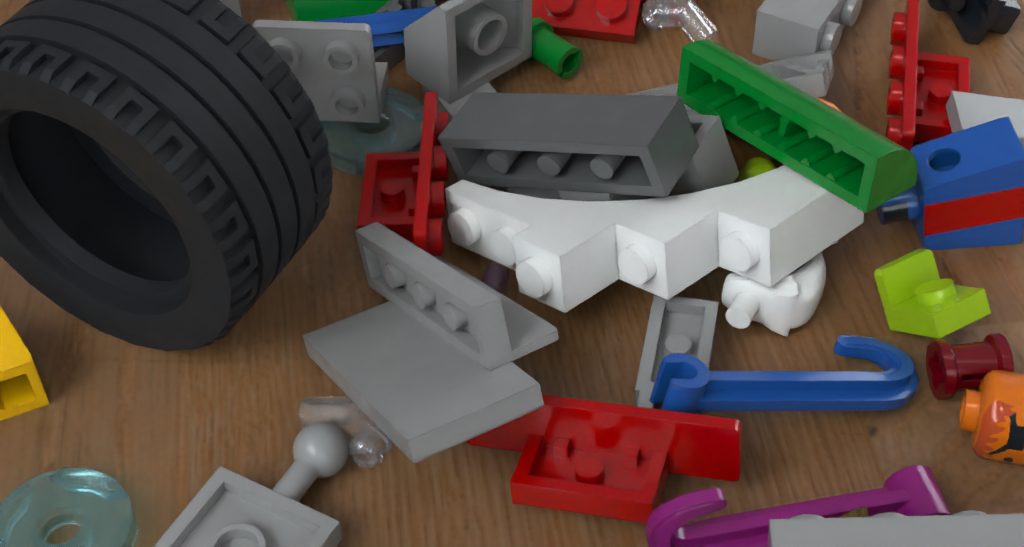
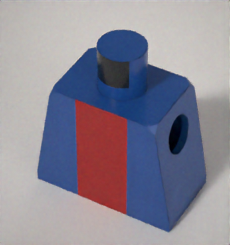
[876,116,1024,250]

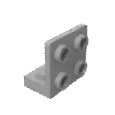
[253,20,390,123]

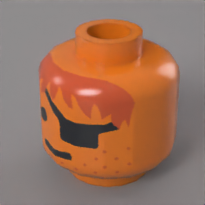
[958,370,1024,466]

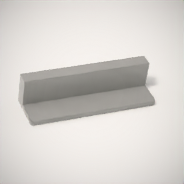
[355,222,559,371]

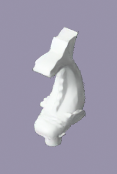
[721,241,838,336]

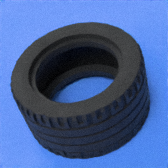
[0,0,333,351]

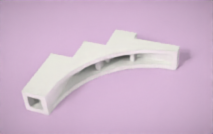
[445,165,864,313]

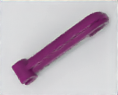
[644,465,951,547]

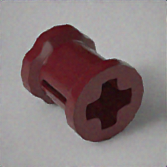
[926,333,1014,400]

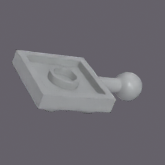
[153,422,349,547]

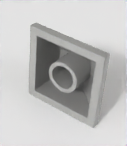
[403,0,532,104]

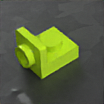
[874,249,991,339]

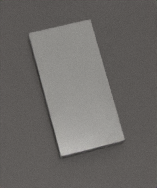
[303,301,544,463]

